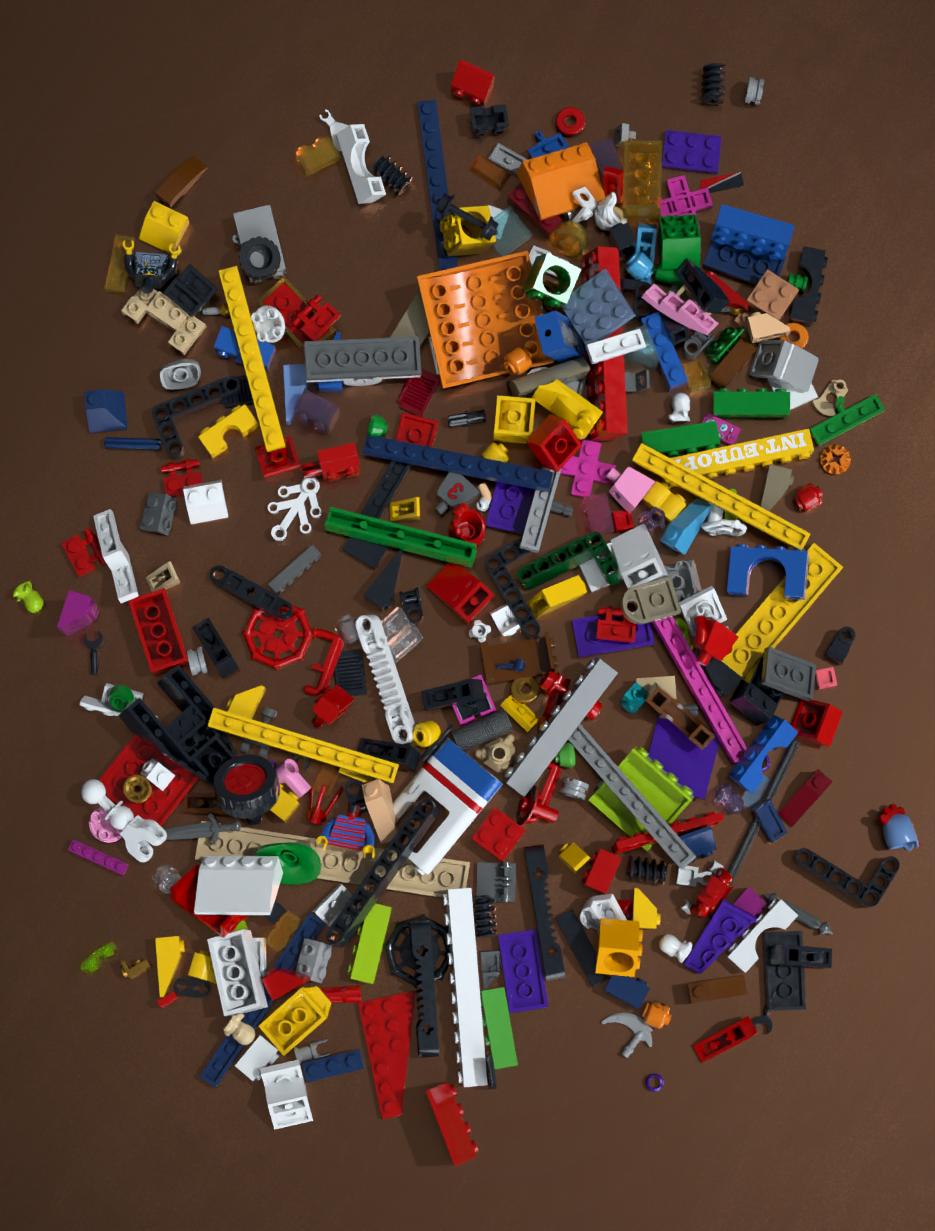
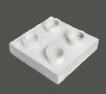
[679,586,727,637]

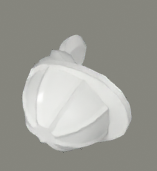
[594,192,627,232]

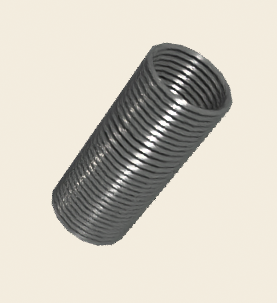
[451,708,513,752]

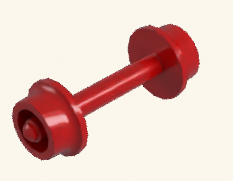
[539,670,602,720]

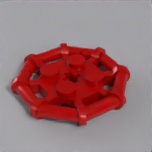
[242,604,313,670]

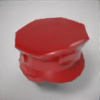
[448,503,486,547]

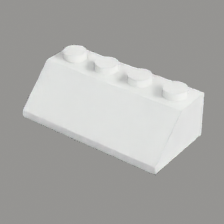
[207,929,268,1016]

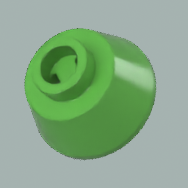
[555,742,575,769]

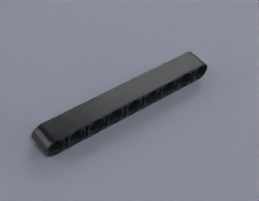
[326,798,440,947]

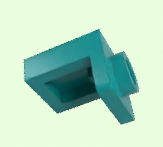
[619,682,647,715]

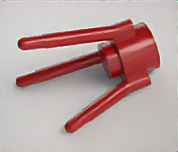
[305,785,344,825]

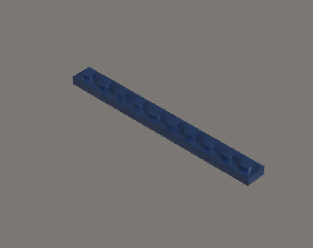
[417,99,458,271]
[363,435,553,492]
[200,913,326,1088]

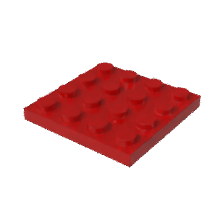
[99,734,199,827]

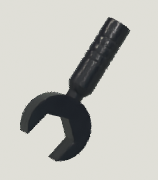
[84,630,103,675]
[753,991,776,1034]

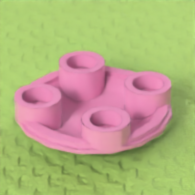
[89,807,123,843]

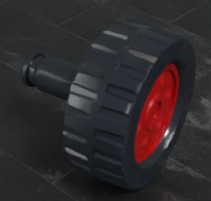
[213,754,280,825]

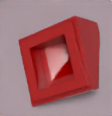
[616,900,634,921]

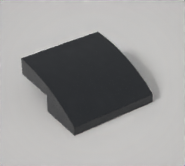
[163,264,219,317]

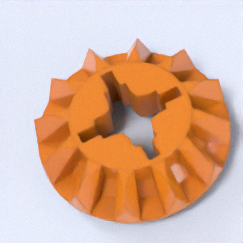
[820,444,851,475]

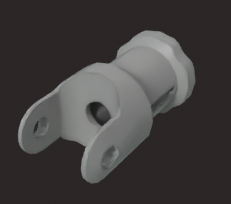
[294,1039,331,1064]

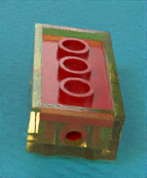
[256,276,336,355]

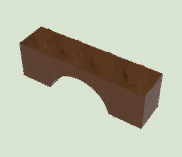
[643,682,715,751]

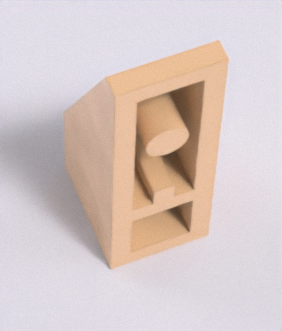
[362,779,398,844]

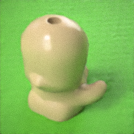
[223,1013,255,1045]

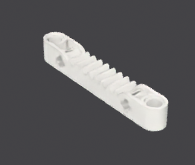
[355,614,415,744]

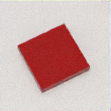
[395,412,439,447]

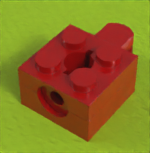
[301,443,361,482]

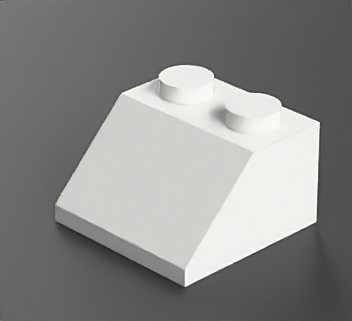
[183,480,228,524]

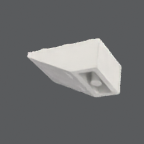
[610,524,668,589]

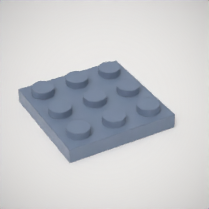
[561,269,636,345]

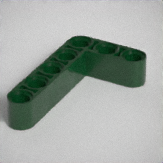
[517,531,622,590]

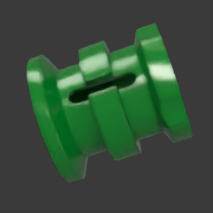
[787,272,808,293]

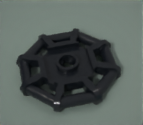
[383,914,450,988]

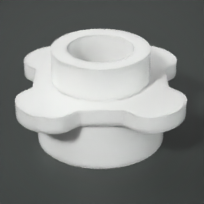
[469,620,491,643]

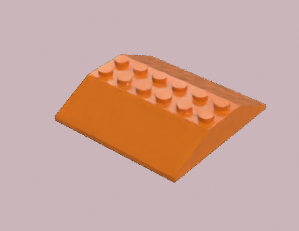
[417,251,554,388]

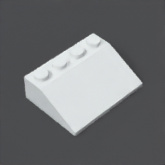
[194,856,283,915]

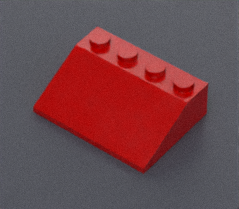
[426,1082,478,1166]

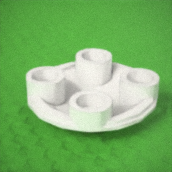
[251,306,285,343]

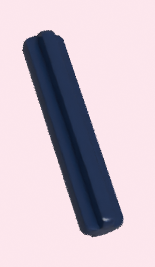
[104,437,161,450]

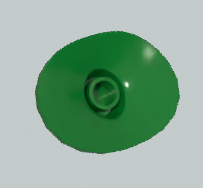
[255,842,322,885]

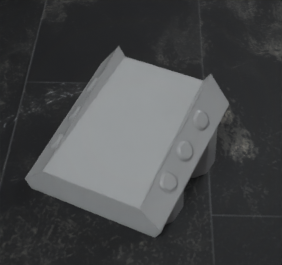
[662,560,702,602]

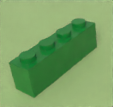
[714,388,790,418]
[641,421,720,457]

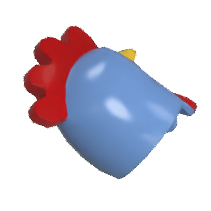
[879,804,921,851]

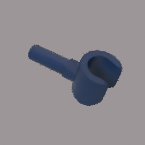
[497,659,525,672]

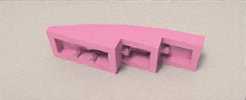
[642,284,719,335]

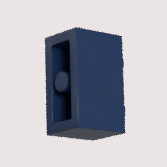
[603,975,650,1009]

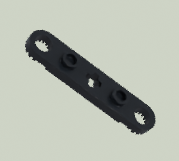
[210,565,293,621]

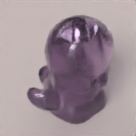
[638,507,665,530]
[714,783,744,814]

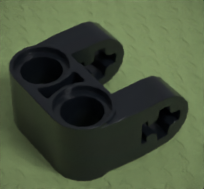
[620,279,651,321]

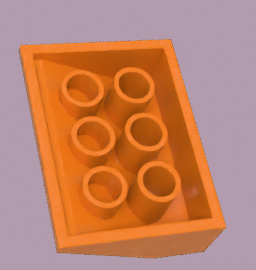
[516,142,606,221]

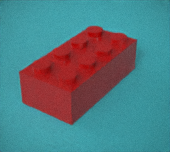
[128,588,189,676]

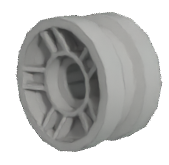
[745,76,764,105]
[187,646,208,676]
[559,777,589,800]

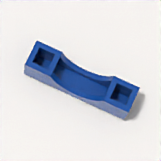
[640,312,688,392]
[728,715,798,794]

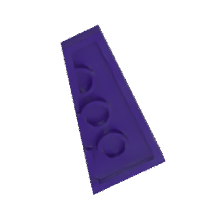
[684,898,757,974]

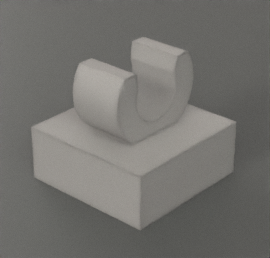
[614,123,636,147]

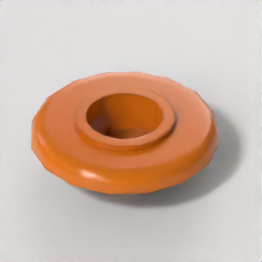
[779,322,809,349]

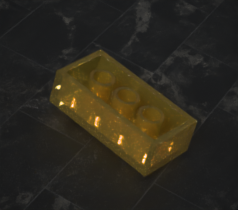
[623,141,663,219]

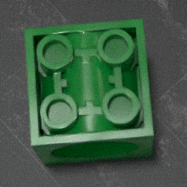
[658,214,701,270]
[522,253,581,308]

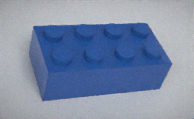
[711,204,795,260]

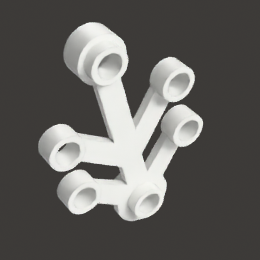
[268,477,322,541]

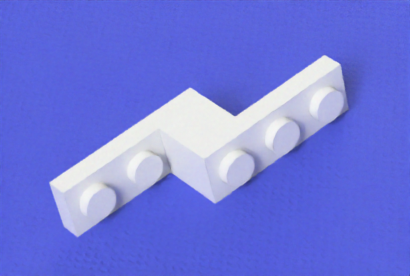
[93,509,139,603]

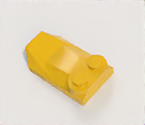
[531,379,603,439]
[259,986,332,1056]

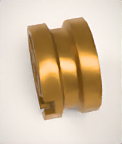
[123,775,152,803]

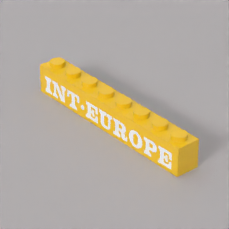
[662,429,814,487]

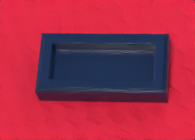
[752,799,788,843]

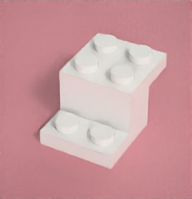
[260,1060,313,1130]

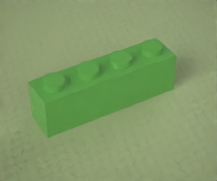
[480,987,518,1069]

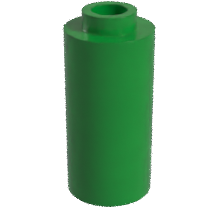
[652,261,684,288]

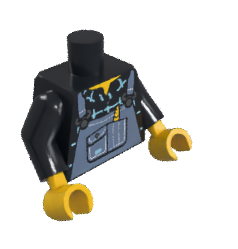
[123,240,182,294]

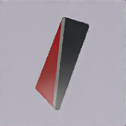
[699,172,744,193]

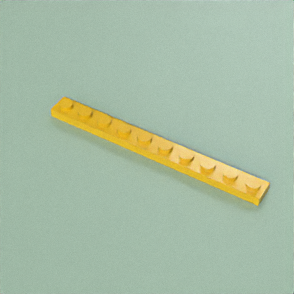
[219,266,286,452]
[632,443,810,550]
[208,708,399,783]

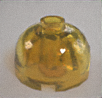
[550,221,588,259]

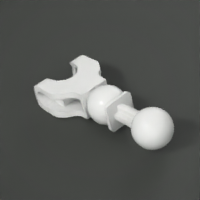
[81,779,167,862]

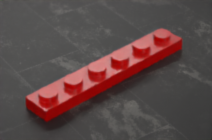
[611,811,724,855]

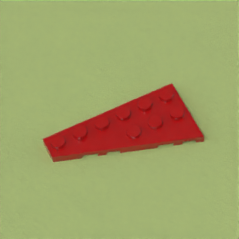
[358,990,416,1119]

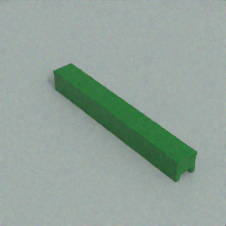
[325,507,477,568]

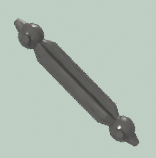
[764,893,833,935]

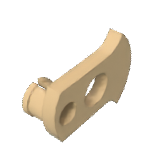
[812,380,848,417]

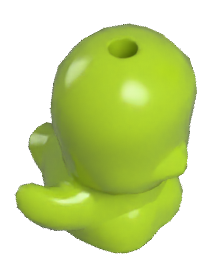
[12,581,43,613]

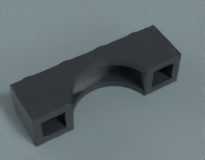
[788,246,828,327]

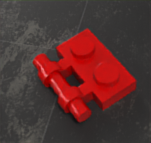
[291,294,341,341]
[161,458,203,497]
[61,528,106,578]
[596,606,636,643]

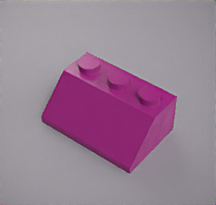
[57,590,99,637]

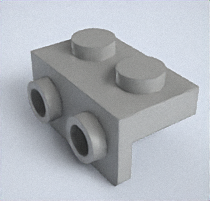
[296,939,332,984]

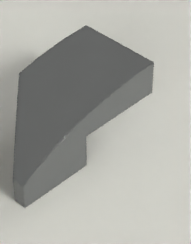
[481,949,502,989]

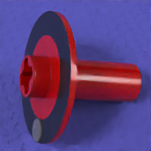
[516,785,559,826]

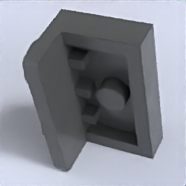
[139,492,177,535]

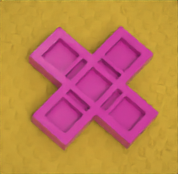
[653,175,713,230]
[560,439,616,499]

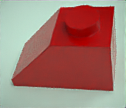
[262,968,311,1001]

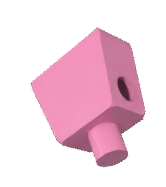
[606,467,655,514]

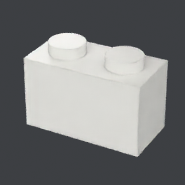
[235,1035,279,1081]

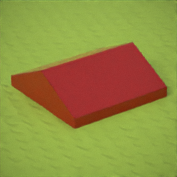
[254,436,301,478]

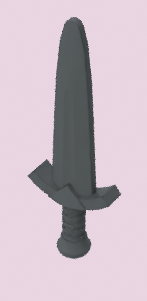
[155,813,241,845]

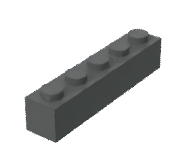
[268,545,321,595]

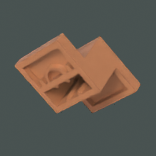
[733,269,799,332]

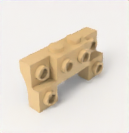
[122,287,206,355]

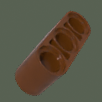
[709,337,758,389]

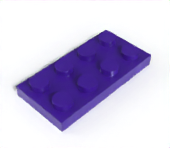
[572,609,654,658]
[498,929,548,1013]

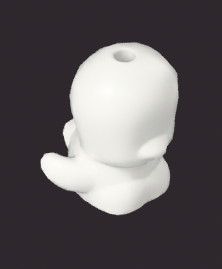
[667,393,690,424]
[659,934,692,963]

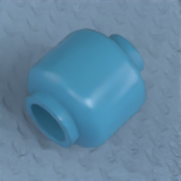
[625,252,653,280]

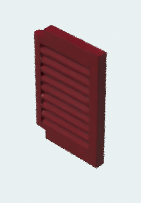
[396,368,441,417]

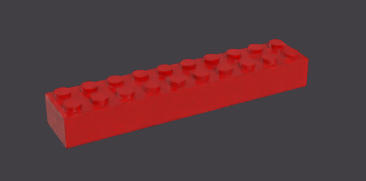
[581,246,628,441]

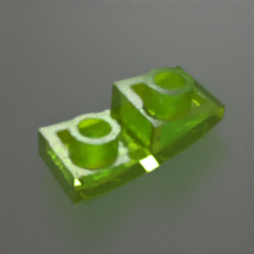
[80,942,118,974]

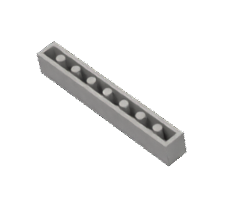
[503,657,618,797]

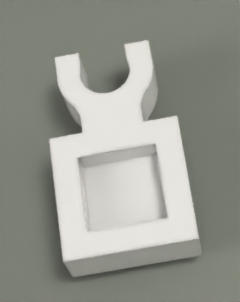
[676,866,712,887]

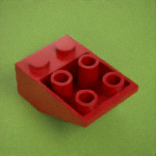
[426,562,494,625]

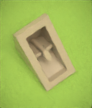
[145,561,180,592]

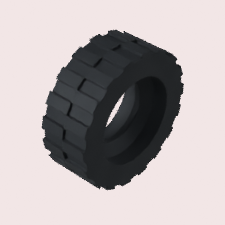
[238,236,281,281]

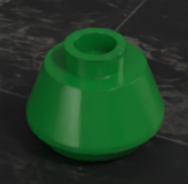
[367,414,388,437]
[108,685,134,710]

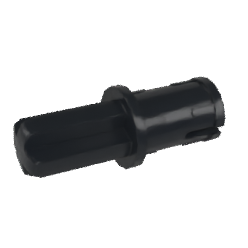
[448,409,486,426]

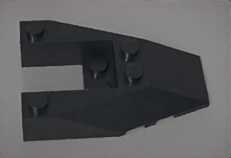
[118,665,237,787]

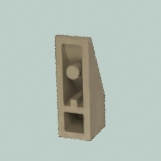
[760,465,794,512]

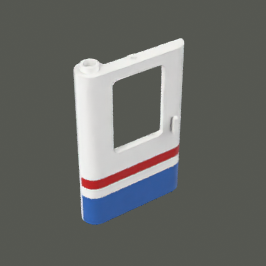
[373,737,503,875]

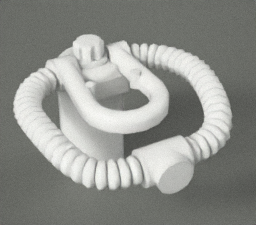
[701,503,747,536]

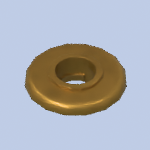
[510,677,541,704]

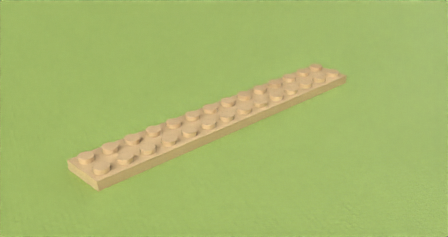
[195,821,470,898]

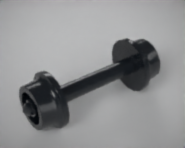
[435,193,499,241]

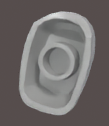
[160,359,201,390]

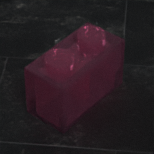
[581,493,614,535]

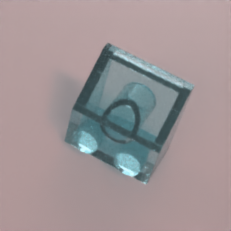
[624,325,659,370]

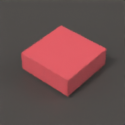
[815,667,837,690]

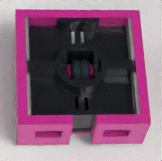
[452,675,496,726]

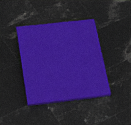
[648,717,720,800]

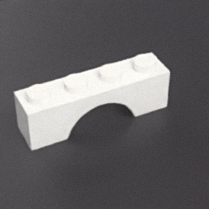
[337,124,386,204]
[728,898,798,973]

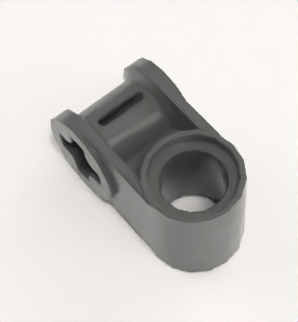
[682,331,716,360]

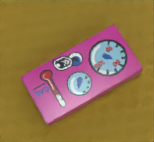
[702,413,741,445]

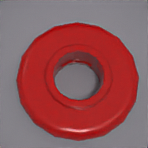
[556,107,585,136]

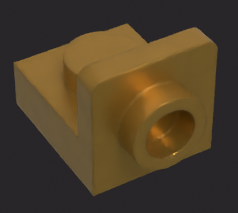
[120,958,152,979]

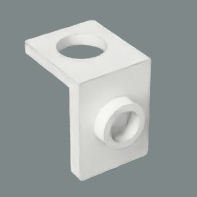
[572,187,598,224]

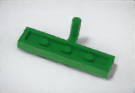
[810,394,885,447]

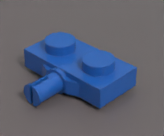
[527,130,569,159]

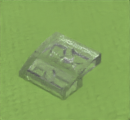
[380,607,424,663]

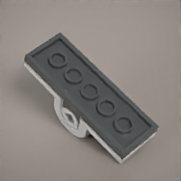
[304,336,421,386]

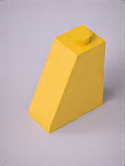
[527,575,587,619]

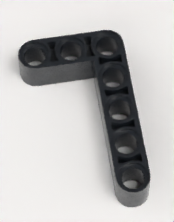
[152,376,242,459]
[485,537,540,639]
[793,848,900,908]

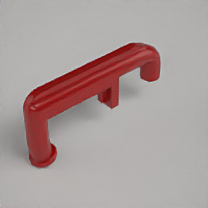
[303,627,344,695]
[527,761,562,823]

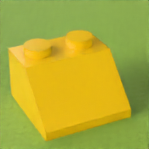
[139,201,189,255]

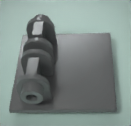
[476,862,516,902]

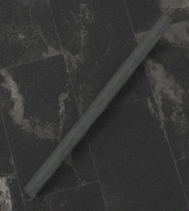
[725,739,801,900]

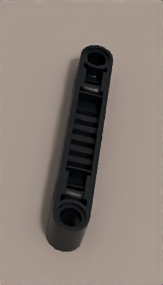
[524,844,566,982]
[409,920,439,1058]

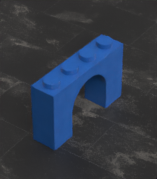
[727,544,809,600]

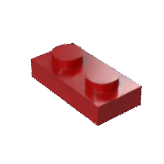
[603,166,624,203]

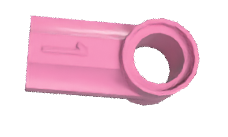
[275,759,311,798]

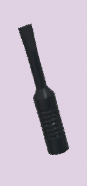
[420,724,454,763]

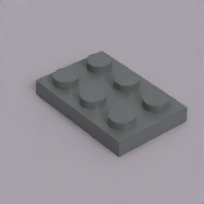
[761,647,816,701]

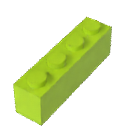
[348,904,392,985]

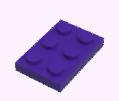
[662,130,722,174]
[486,482,534,535]

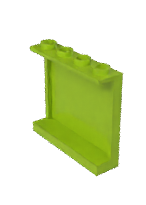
[589,746,694,851]

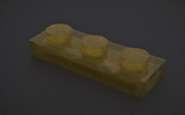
[105,234,135,293]

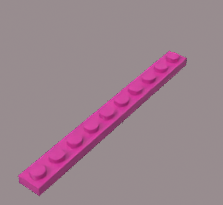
[652,616,748,764]

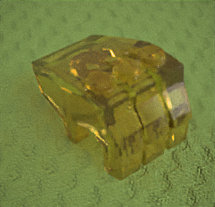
[682,360,711,393]

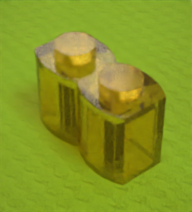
[296,136,340,176]
[266,911,301,952]

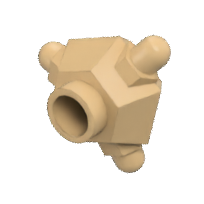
[474,734,515,774]

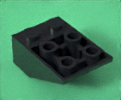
[730,653,784,725]

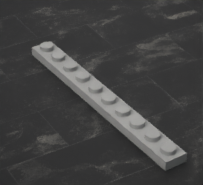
[519,377,586,553]
[568,724,696,870]

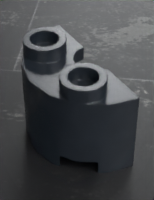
[469,104,509,137]

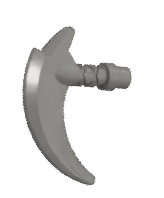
[601,1013,653,1058]

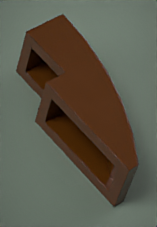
[155,156,207,208]

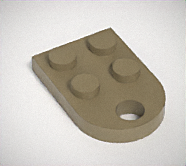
[620,577,682,624]

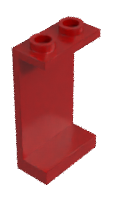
[170,864,249,938]

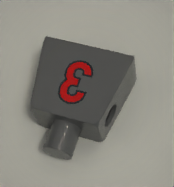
[434,472,480,515]

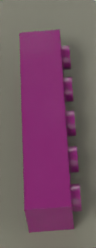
[68,839,129,876]

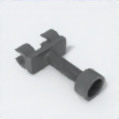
[240,706,277,758]

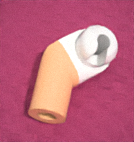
[476,483,493,511]

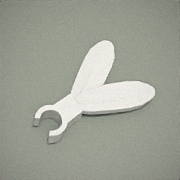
[319,110,349,152]

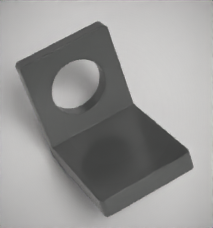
[625,370,650,393]

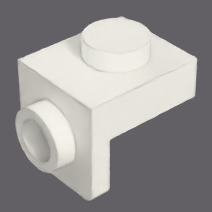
[490,604,520,636]
[140,758,175,791]

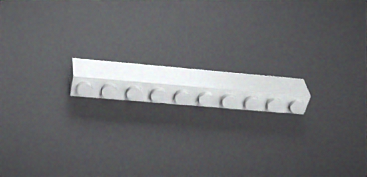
[442,888,488,1087]

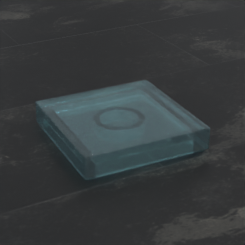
[492,206,533,257]

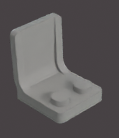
[749,340,818,392]

